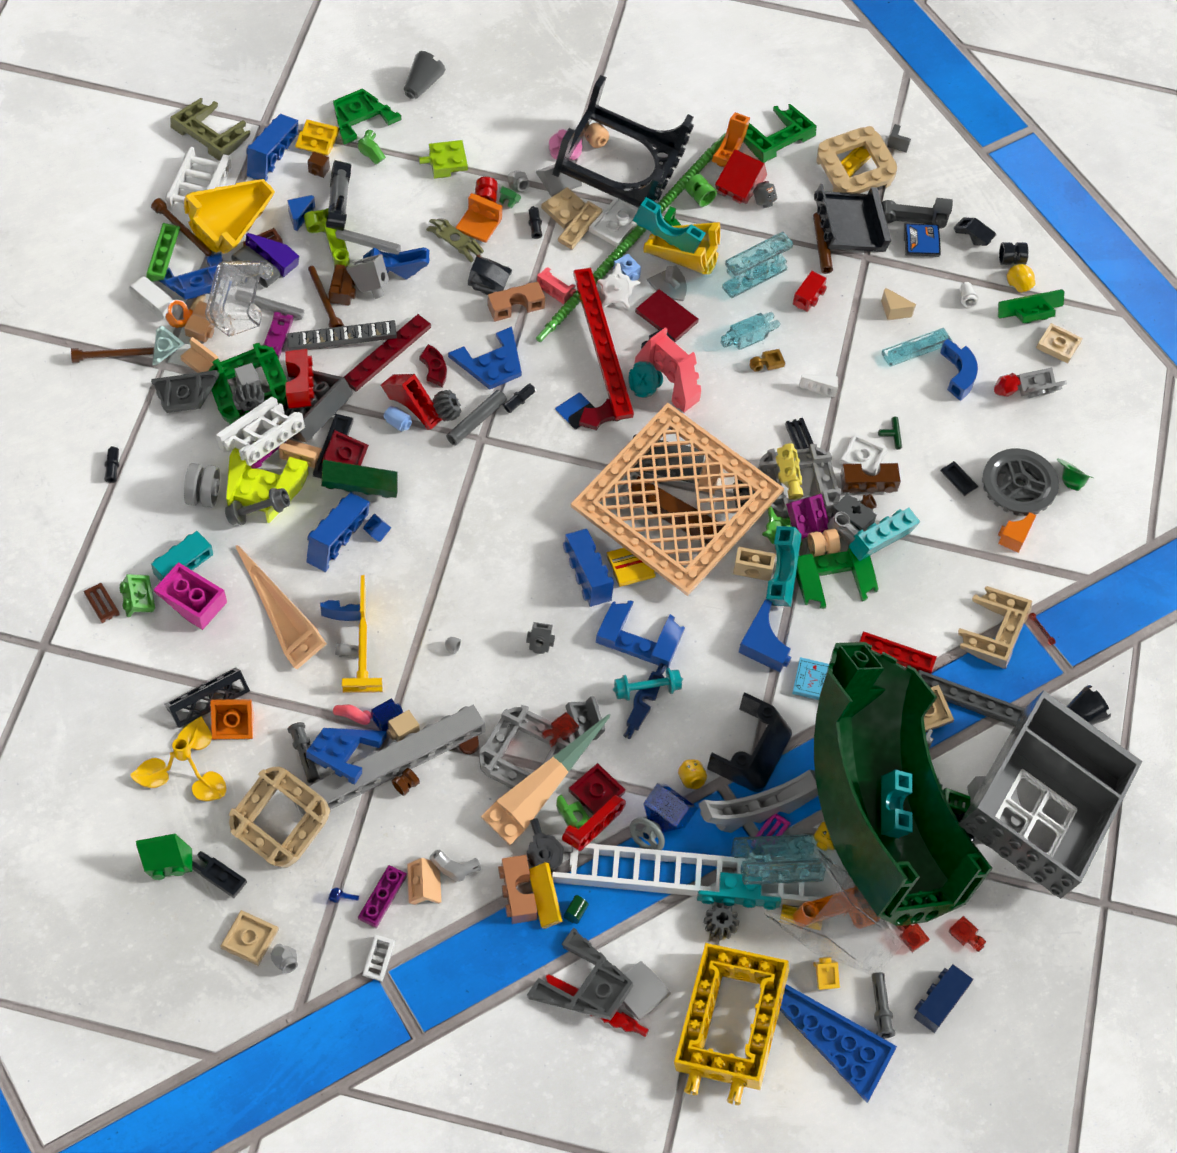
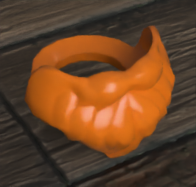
[165,300,193,328]

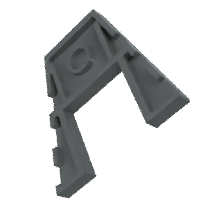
[527,928,633,1020]

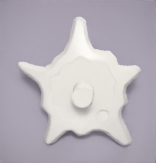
[597,263,640,310]

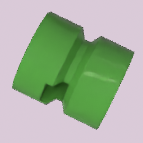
[685,174,717,207]

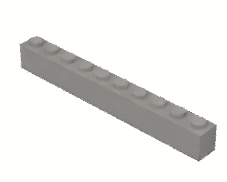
[294,704,485,817]

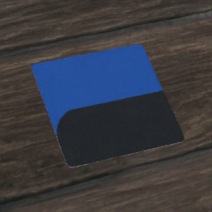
[555,392,595,430]

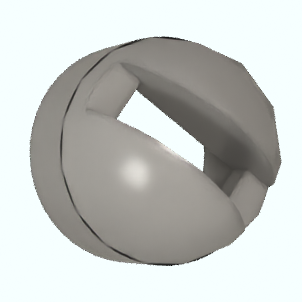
[445,637,461,654]

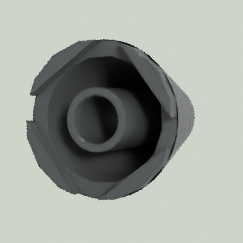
[404,51,446,99]

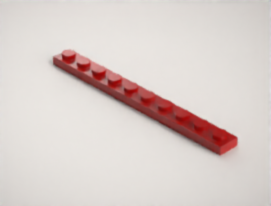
[573,268,634,420]

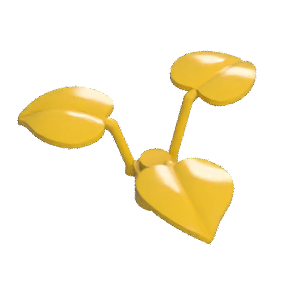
[130,717,226,801]

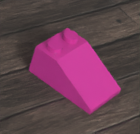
[154,562,227,630]

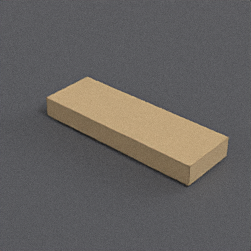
[558,201,602,250]

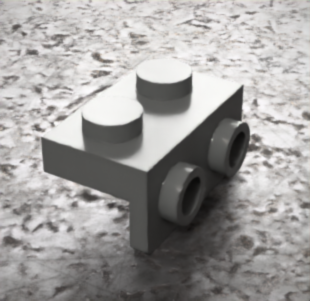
[565,696,605,740]

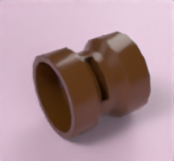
[391,768,420,796]

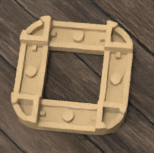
[817,126,897,194]
[229,767,330,868]

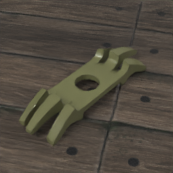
[426,218,484,263]

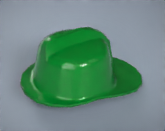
[1057,458,1094,491]

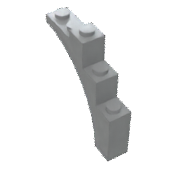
[699,770,818,833]

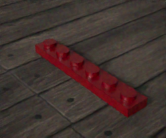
[344,314,431,392]

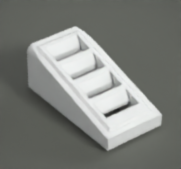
[799,374,838,397]
[362,934,396,982]

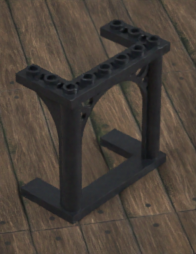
[552,75,694,208]

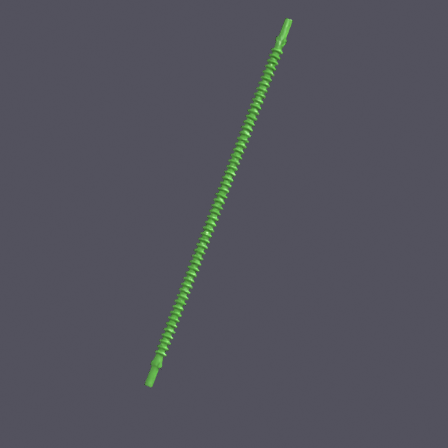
[536,133,726,342]

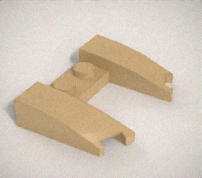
[958,586,1032,669]

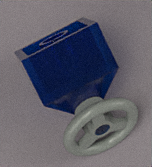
[630,783,698,850]

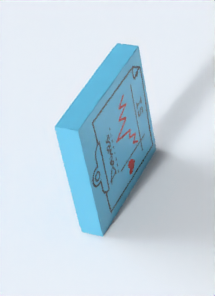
[792,657,829,700]

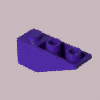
[245,233,300,278]

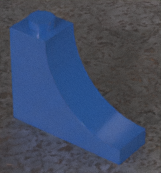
[738,599,792,672]

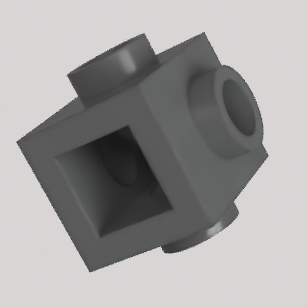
[526,622,555,654]

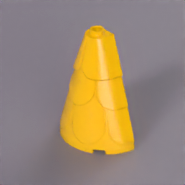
[184,179,275,254]

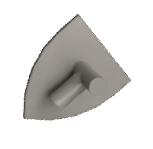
[647,265,687,301]

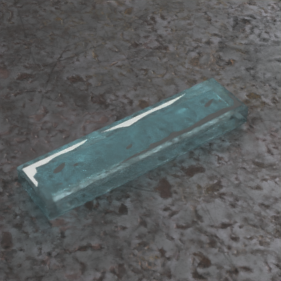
[881,328,952,367]

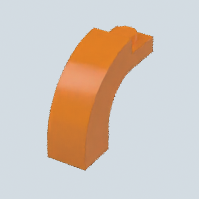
[712,112,750,167]

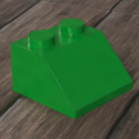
[136,833,192,880]

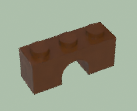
[840,463,901,494]

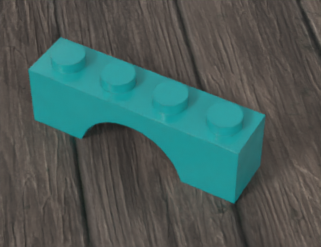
[632,197,706,254]
[766,526,802,607]

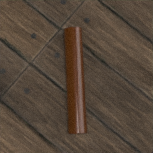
[813,212,833,274]

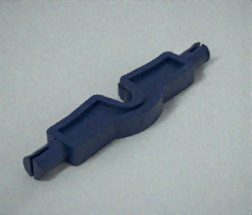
[623,663,667,739]

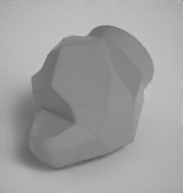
[508,171,529,192]
[271,944,298,974]

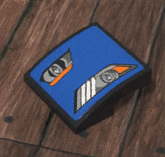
[904,223,941,257]

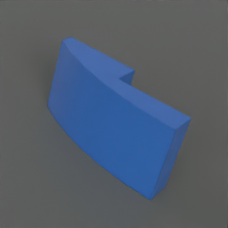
[320,600,361,621]

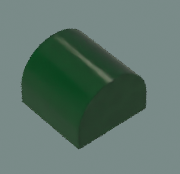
[564,895,589,924]

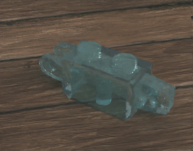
[720,312,781,350]

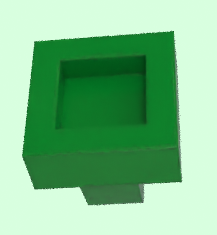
[499,186,521,208]

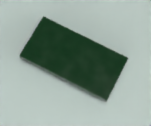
[321,460,398,498]

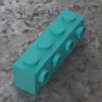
[848,508,920,561]

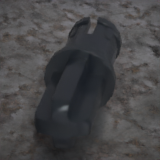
[528,206,542,239]
[503,383,536,413]
[104,446,120,483]

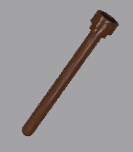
[151,198,212,256]
[308,265,344,328]
[71,347,154,363]

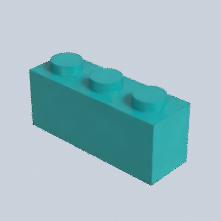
[151,531,213,581]

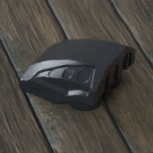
[468,255,512,295]

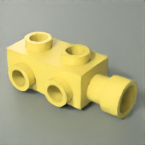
[776,443,803,500]

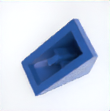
[287,195,315,231]

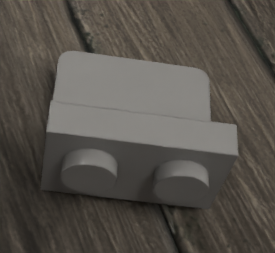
[1016,367,1067,398]

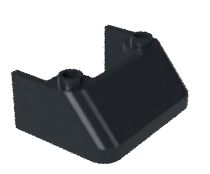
[707,692,792,792]

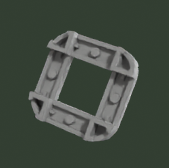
[758,444,841,518]
[479,705,574,788]

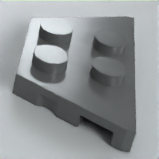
[151,370,219,413]

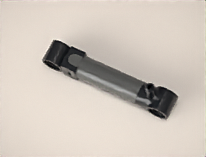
[326,160,351,231]

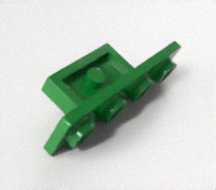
[998,289,1065,323]

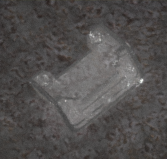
[205,261,274,337]

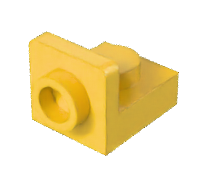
[813,957,840,990]

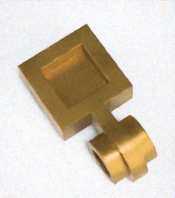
[749,349,785,372]

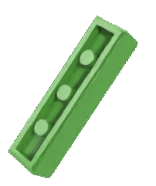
[146,223,180,282]

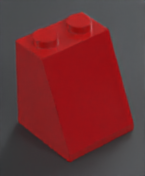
[715,149,767,204]

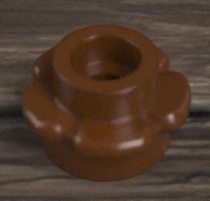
[861,494,877,510]

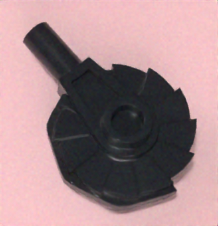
[527,818,564,873]

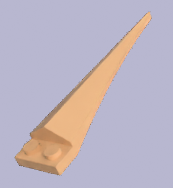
[236,545,327,669]

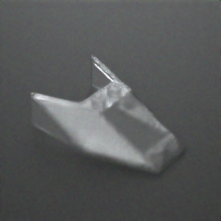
[764,848,903,975]

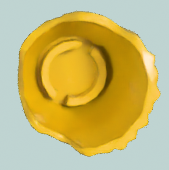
[1006,264,1036,292]

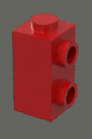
[793,270,827,312]

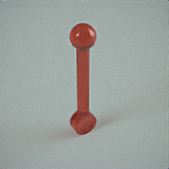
[1029,612,1056,645]

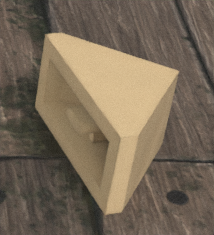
[881,288,916,320]

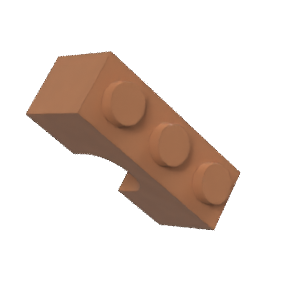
[487,282,545,322]
[498,855,537,924]

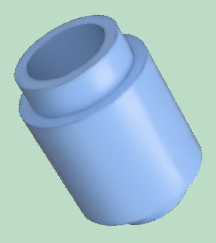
[384,406,412,432]

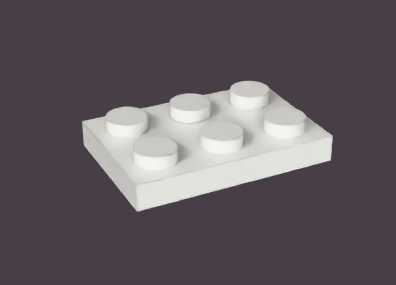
[589,198,639,247]

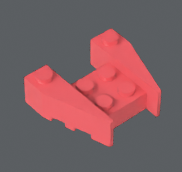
[634,328,701,412]

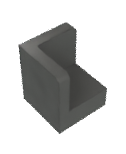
[888,124,911,153]

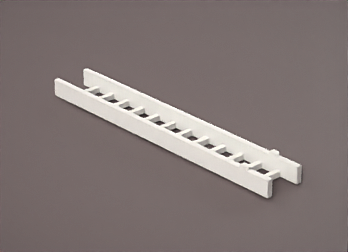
[552,840,823,907]

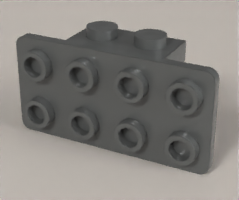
[633,434,705,484]

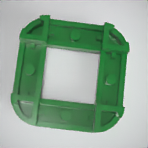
[209,343,288,425]

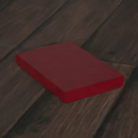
[635,289,699,342]

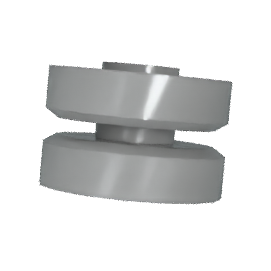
[184,463,220,508]

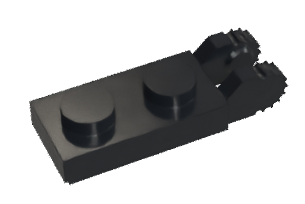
[192,851,247,898]

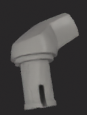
[429,850,481,881]

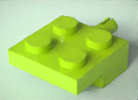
[419,140,468,179]

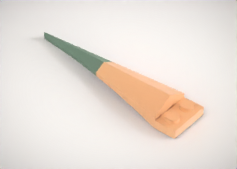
[481,714,610,846]

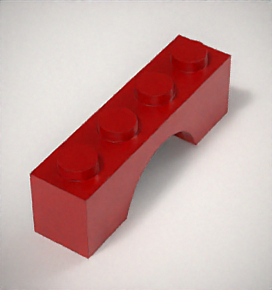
[285,349,314,409]

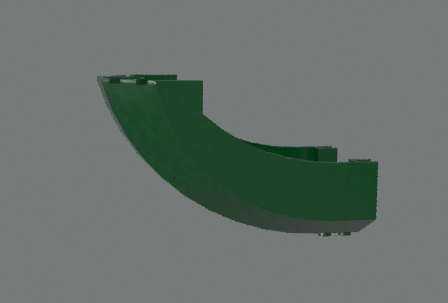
[814,642,993,926]

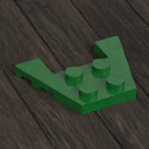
[333,88,402,145]

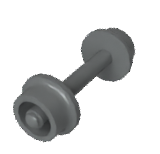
[225,488,290,525]

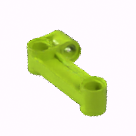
[304,208,350,268]

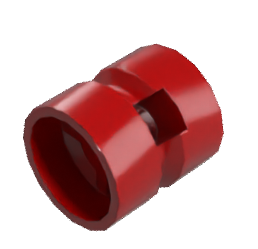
[475,177,498,203]

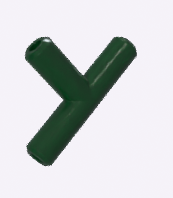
[878,416,902,450]

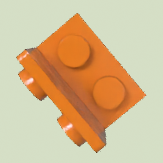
[456,193,502,243]

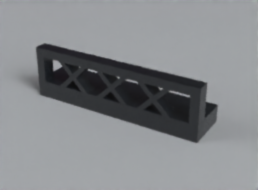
[164,667,250,728]

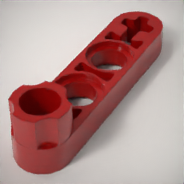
[562,795,626,851]

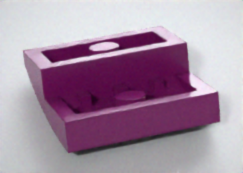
[786,493,829,539]

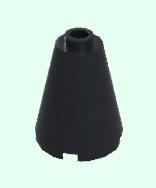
[1066,685,1111,725]

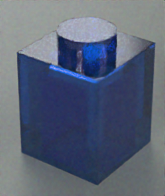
[371,698,404,731]

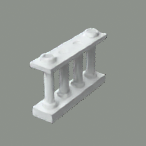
[165,147,232,210]

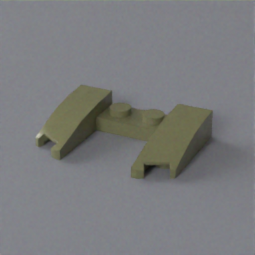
[170,98,250,161]

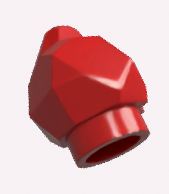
[994,373,1021,397]

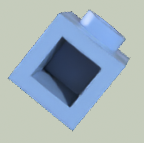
[613,254,641,281]

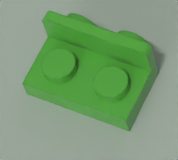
[119,574,155,617]

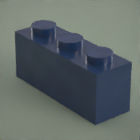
[914,964,973,1033]

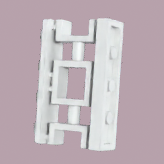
[216,397,305,466]

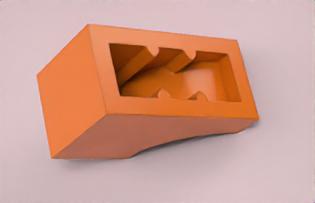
[998,512,1036,553]

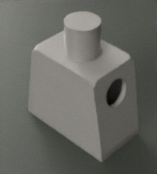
[346,254,389,299]

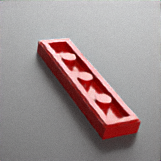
[859,631,937,674]

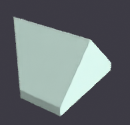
[152,326,185,366]

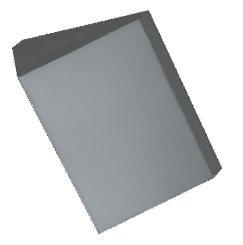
[536,160,582,197]

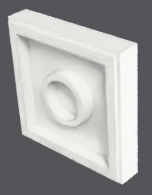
[839,433,888,476]

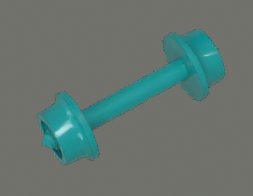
[613,668,683,701]

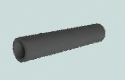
[446,390,507,446]

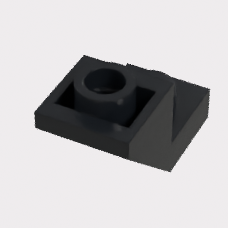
[954,217,996,246]

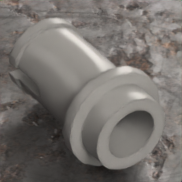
[335,642,359,658]

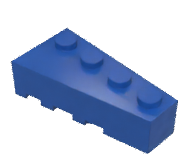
[563,529,614,607]

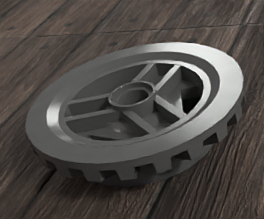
[982,448,1059,516]

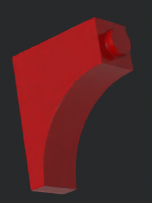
[380,374,442,430]

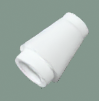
[961,282,978,308]

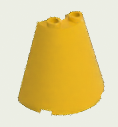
[643,222,720,275]

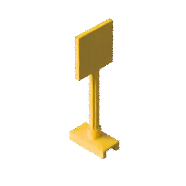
[342,575,383,693]

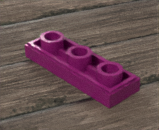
[358,865,407,929]

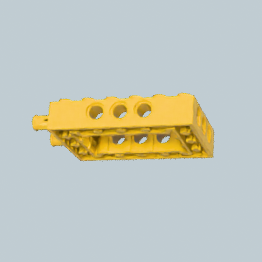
[674,943,789,1105]

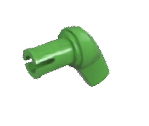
[358,130,386,165]

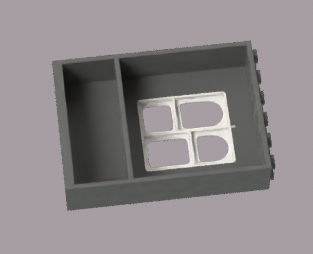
[959,690,1143,899]

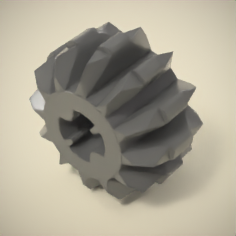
[232,382,265,412]
[432,390,461,422]
[703,903,739,940]

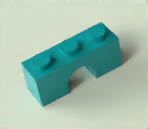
[881,770,912,838]

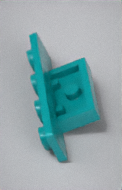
[697,872,782,910]

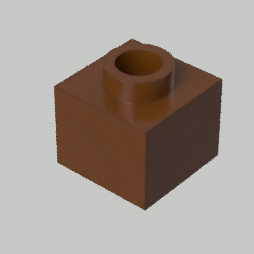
[307,152,330,178]

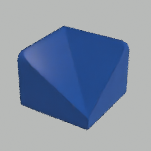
[363,513,391,542]

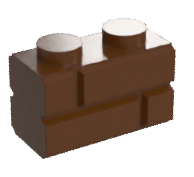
[328,264,356,306]

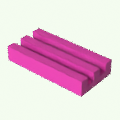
[751,813,790,856]

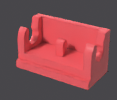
[537,267,576,304]

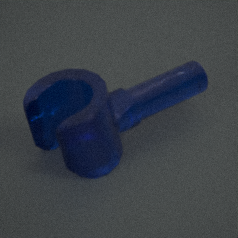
[328,888,359,903]

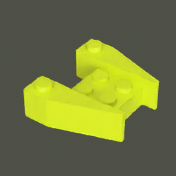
[226,447,309,523]

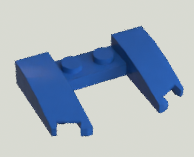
[596,600,685,668]

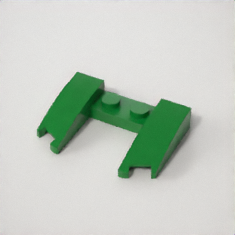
[743,104,817,163]
[796,547,878,609]

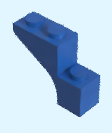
[363,247,430,280]

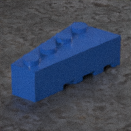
[246,114,298,181]
[306,492,370,572]

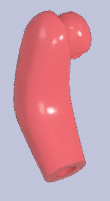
[333,704,372,725]

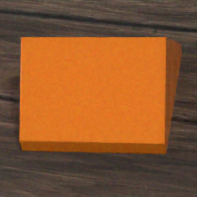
[210,699,254,739]

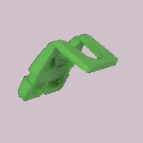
[556,795,590,829]

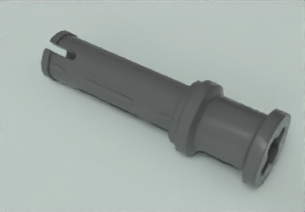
[287,722,320,783]
[871,972,896,1039]

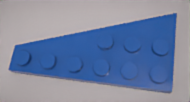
[780,984,897,1103]

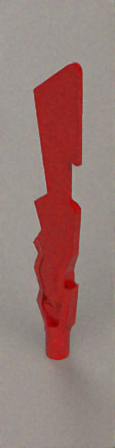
[546,974,649,1037]

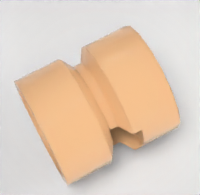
[808,528,841,557]

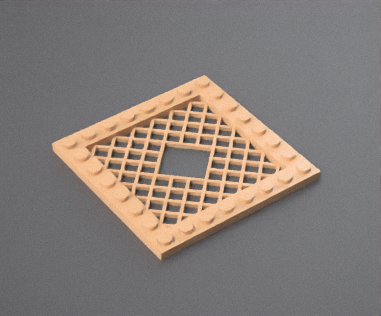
[571,403,784,596]

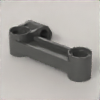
[882,197,953,229]

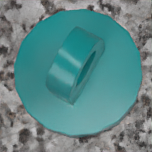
[628,361,663,398]

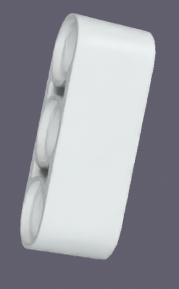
[129,276,178,320]

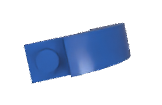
[940,339,978,401]

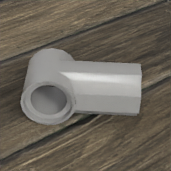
[827,511,860,544]

